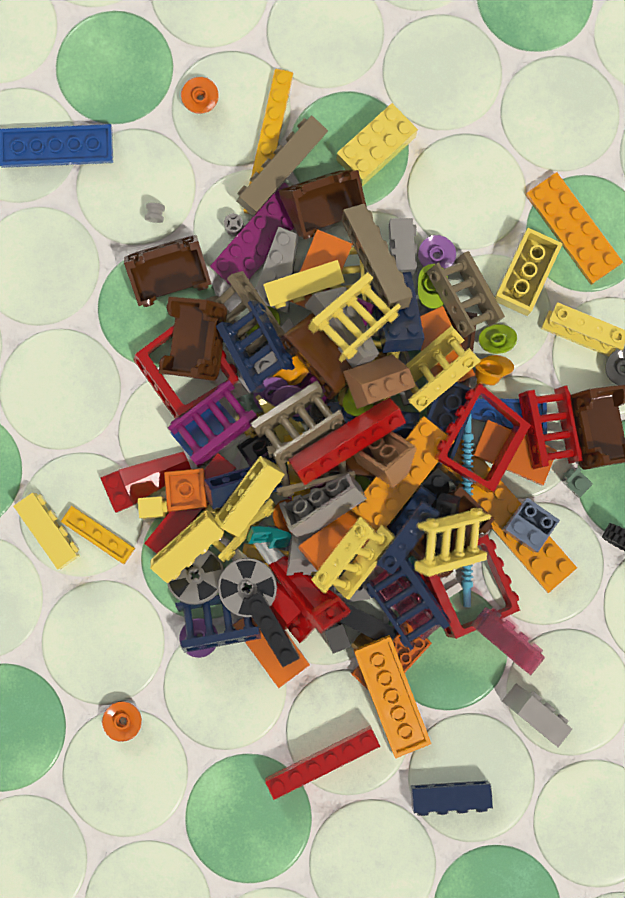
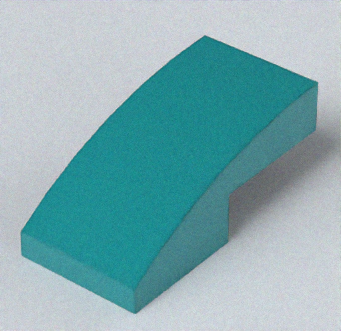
[246,526,292,549]

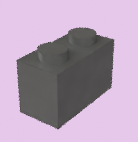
[324,622,351,654]

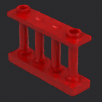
[518,385,582,469]

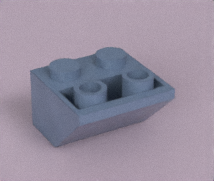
[502,497,560,552]

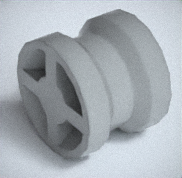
[145,203,165,223]
[224,213,244,236]

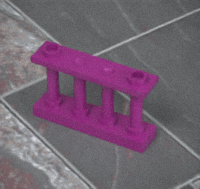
[167,381,258,467]

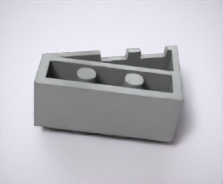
[389,218,417,278]
[502,683,573,747]

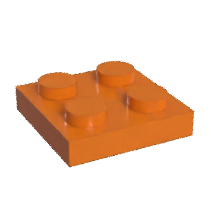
[164,468,207,512]

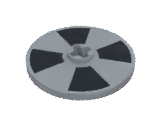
[167,550,224,605]
[218,558,277,617]

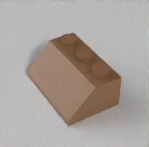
[343,355,416,409]
[353,432,416,488]

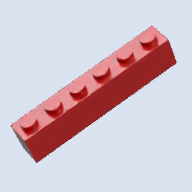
[288,397,406,486]
[144,453,237,554]
[265,725,381,800]

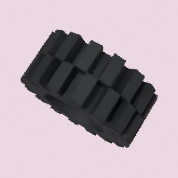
[602,523,625,551]

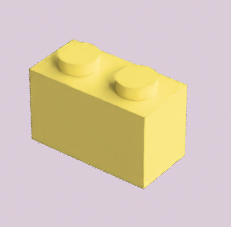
[138,497,169,519]

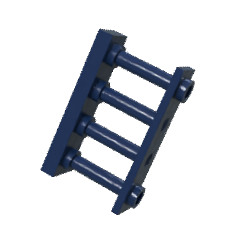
[216,300,295,393]
[376,485,439,574]
[366,557,451,651]
[175,588,261,653]

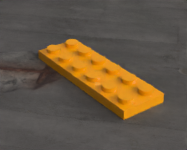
[526,172,623,285]
[351,416,454,530]
[353,635,431,759]

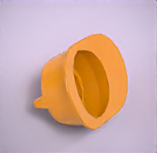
[272,355,309,385]
[475,355,514,386]

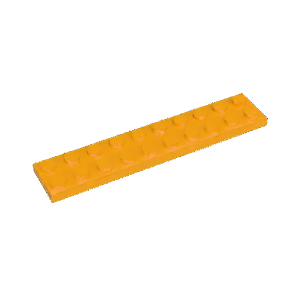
[442,438,577,593]

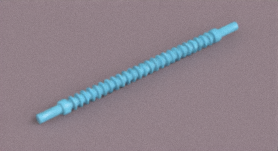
[461,414,474,607]

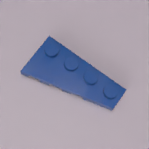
[471,398,547,434]

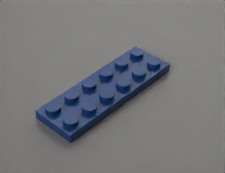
[0,124,113,168]

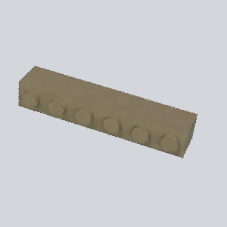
[236,115,328,216]
[341,204,412,310]

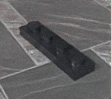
[244,591,300,667]

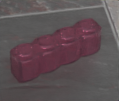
[373,568,441,640]
[471,607,546,675]

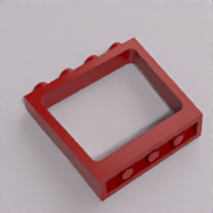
[133,325,239,418]
[434,383,531,493]
[418,534,521,639]

